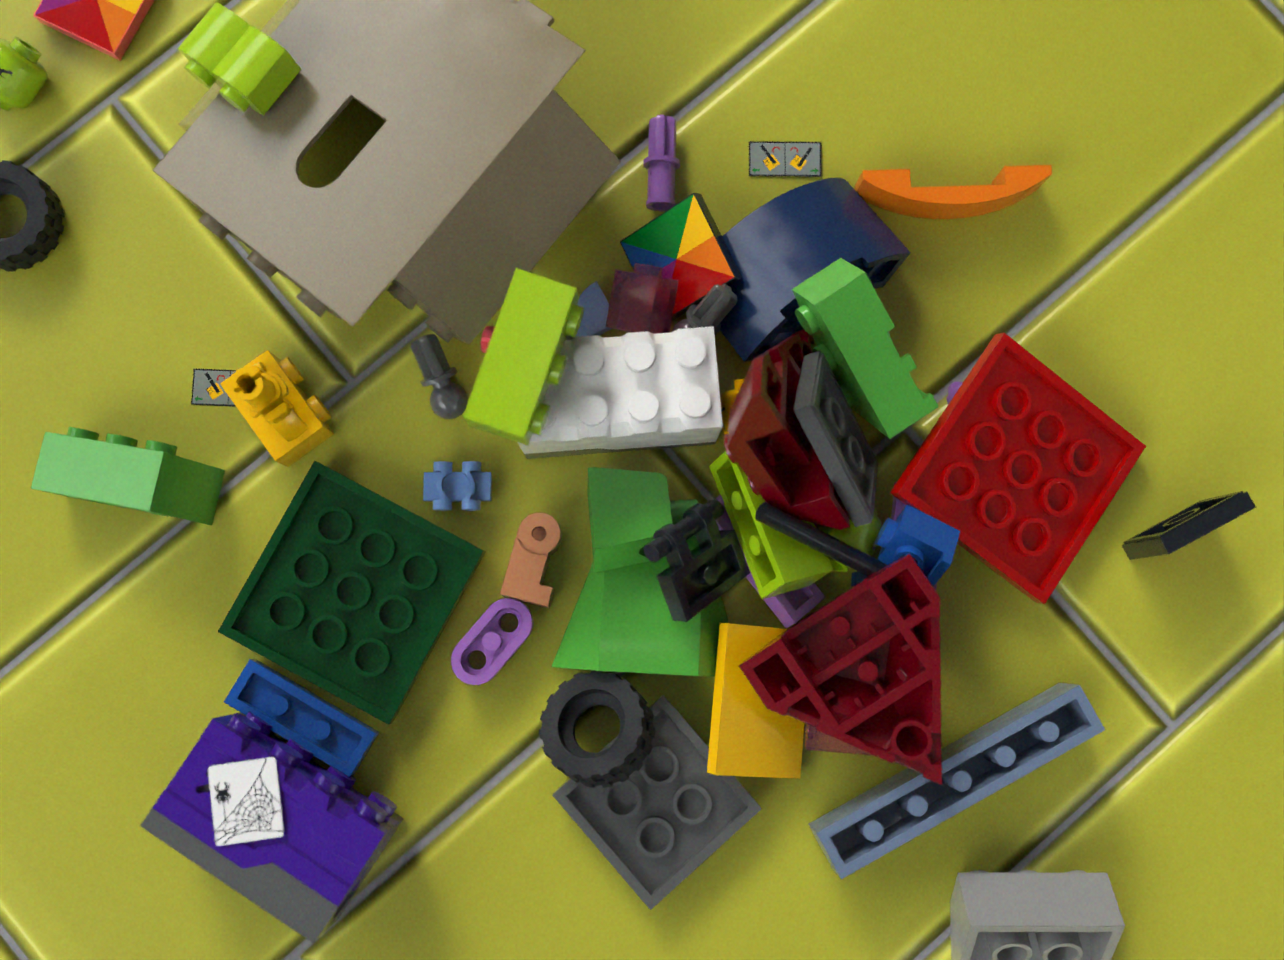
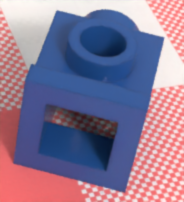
[875,504,960,587]

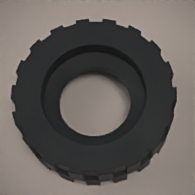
[0,160,64,272]
[539,670,656,788]

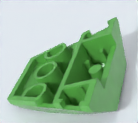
[551,535,729,677]

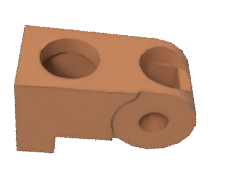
[500,512,562,609]

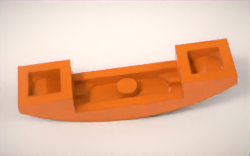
[855,165,1052,219]

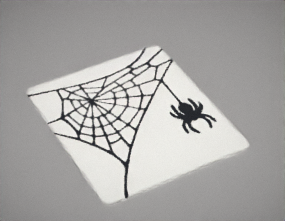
[208,757,284,846]

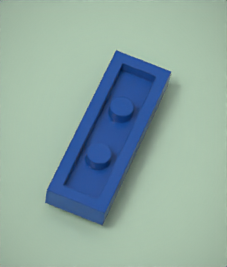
[224,659,379,777]

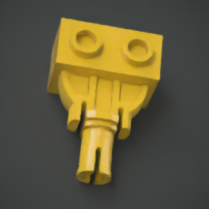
[220,350,334,467]

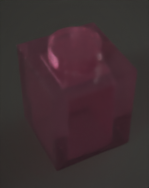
[605,263,679,334]

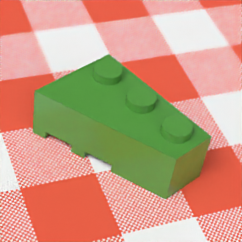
[792,258,939,439]
[31,427,225,525]

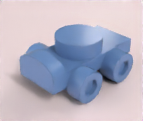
[423,461,492,511]

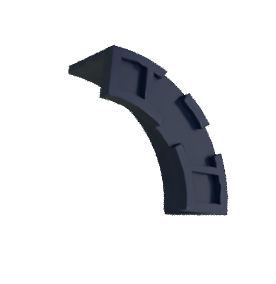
[720,178,911,362]

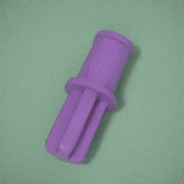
[643,115,680,211]

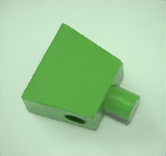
[587,467,698,572]

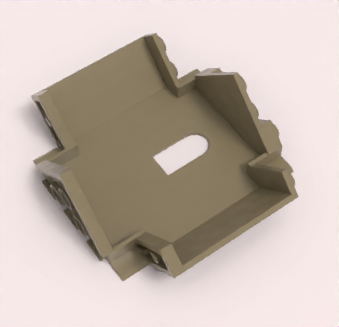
[153,0,621,345]

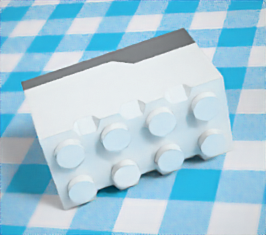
[517,326,723,459]

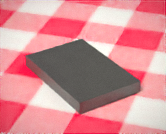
[793,351,878,527]

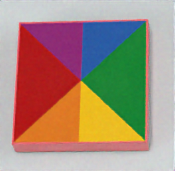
[33,0,154,61]

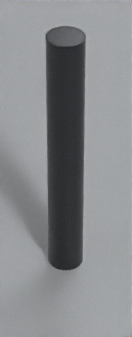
[755,502,886,576]

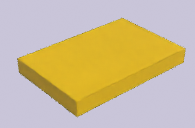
[707,623,805,779]

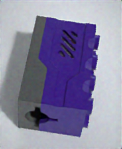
[140,711,404,943]

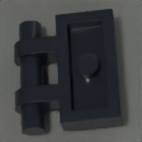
[644,499,750,622]

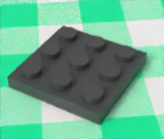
[552,695,762,910]

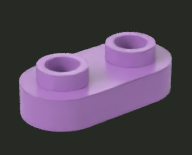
[451,598,534,685]

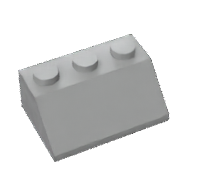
[950,870,1125,960]

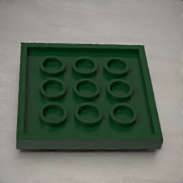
[218,460,486,725]

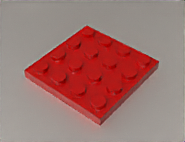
[890,333,1146,604]

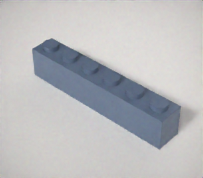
[808,683,1105,879]

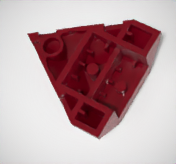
[724,329,850,530]
[739,553,942,785]

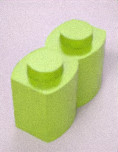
[177,2,301,116]

